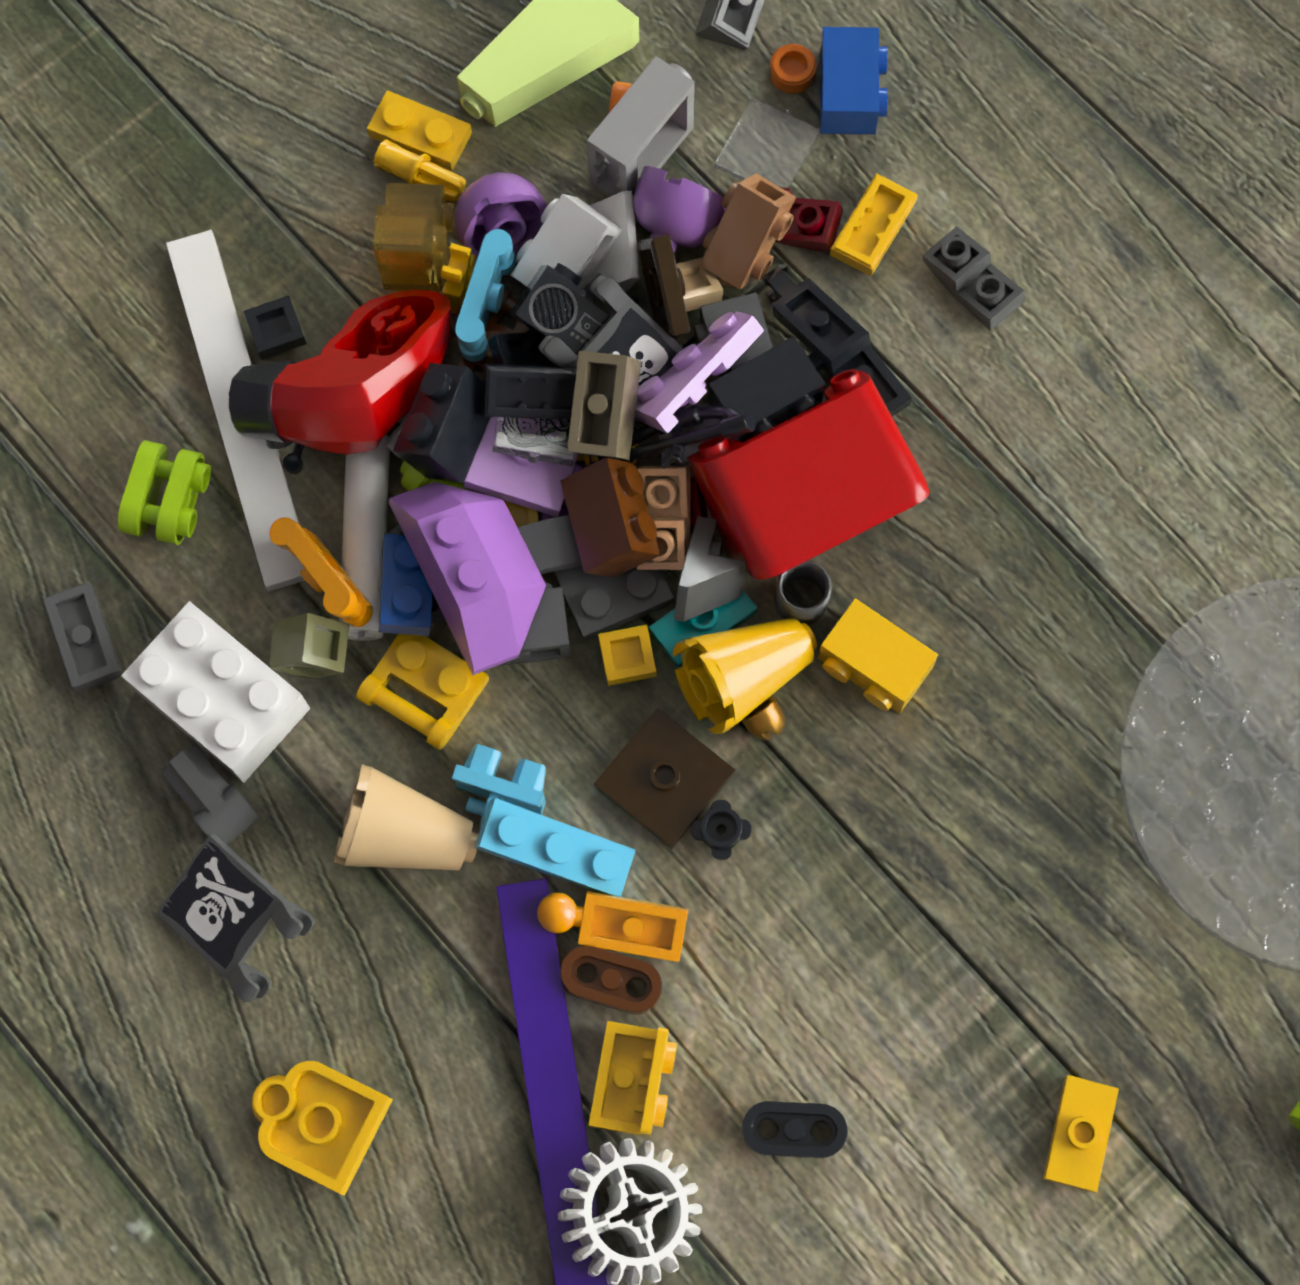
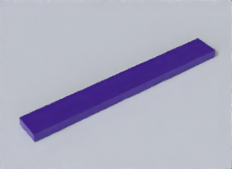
[496,878,609,1285]

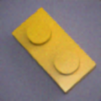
[367,90,472,171]

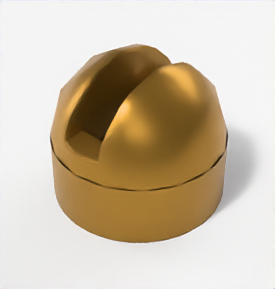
[741,697,785,741]

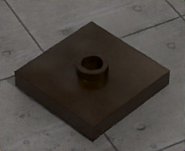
[637,234,691,336]
[594,708,736,850]

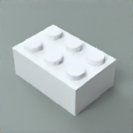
[121,601,310,783]

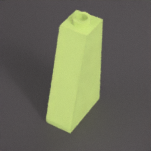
[457,0,639,127]

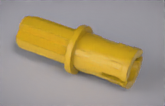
[374,139,466,202]

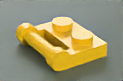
[356,634,489,750]

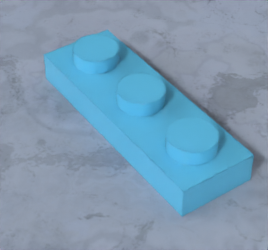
[474,798,636,897]

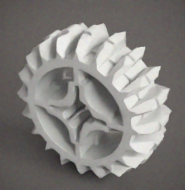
[558,1138,703,1285]

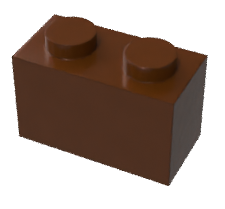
[560,457,660,578]

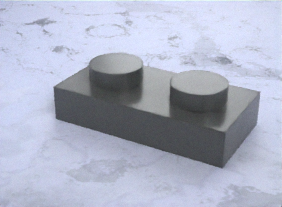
[43,581,123,693]

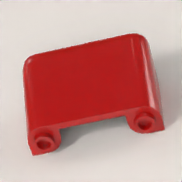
[687,369,930,580]

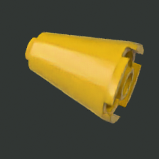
[673,617,817,734]

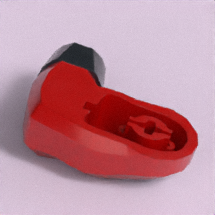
[229,289,451,455]

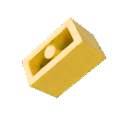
[818,598,939,714]

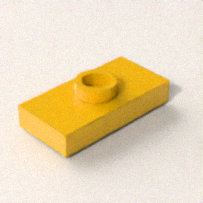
[830,173,918,277]
[1043,1075,1119,1193]

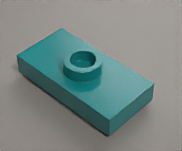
[649,590,758,668]

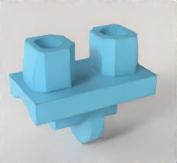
[452,744,546,829]

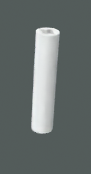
[339,435,390,641]

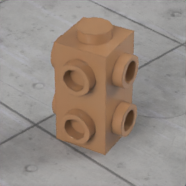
[700,173,796,290]

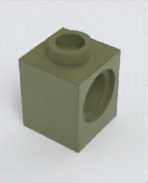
[269,613,350,680]

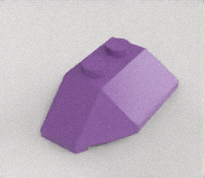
[389,482,546,675]

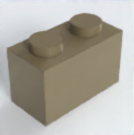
[567,351,641,460]

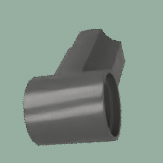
[162,745,261,845]

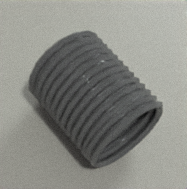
[774,560,832,625]

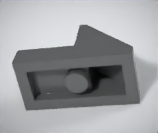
[674,516,747,622]

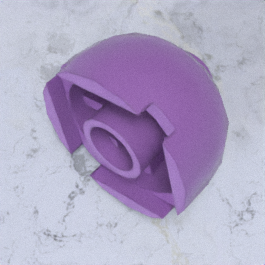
[633,166,726,253]
[454,172,547,266]

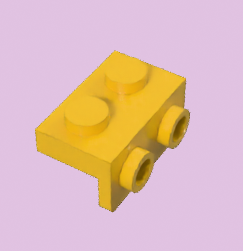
[588,1021,677,1138]

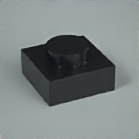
[244,295,307,360]

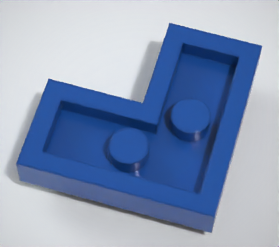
[379,533,432,636]

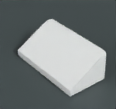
[588,191,639,292]

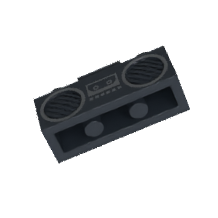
[509,263,638,355]

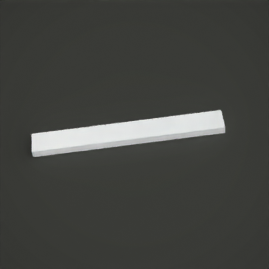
[166,229,305,592]

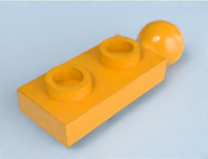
[537,891,689,962]

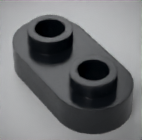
[742,1101,848,1159]

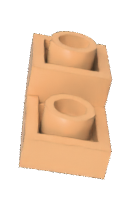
[637,466,691,570]

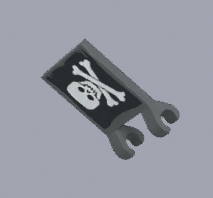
[538,275,684,431]
[157,834,315,1002]

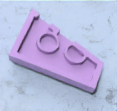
[635,311,764,434]

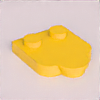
[252,1061,393,1196]

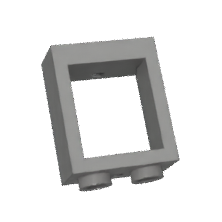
[587,56,695,197]

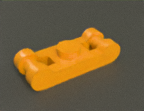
[269,517,373,627]

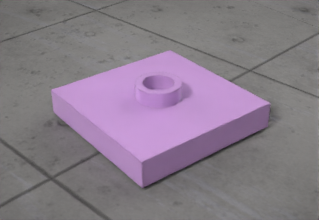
[463,417,578,517]

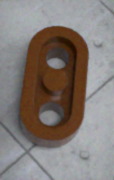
[561,946,662,1015]

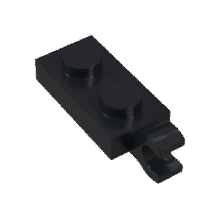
[762,266,871,372]

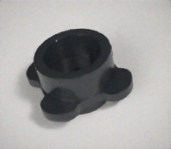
[691,800,752,860]

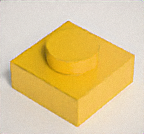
[598,625,657,686]

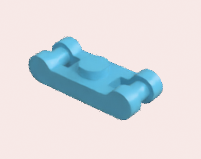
[455,229,516,362]

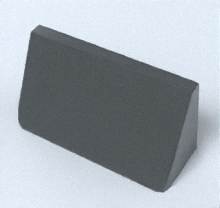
[695,0,765,50]

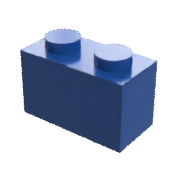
[820,27,888,134]

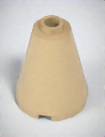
[333,764,479,871]

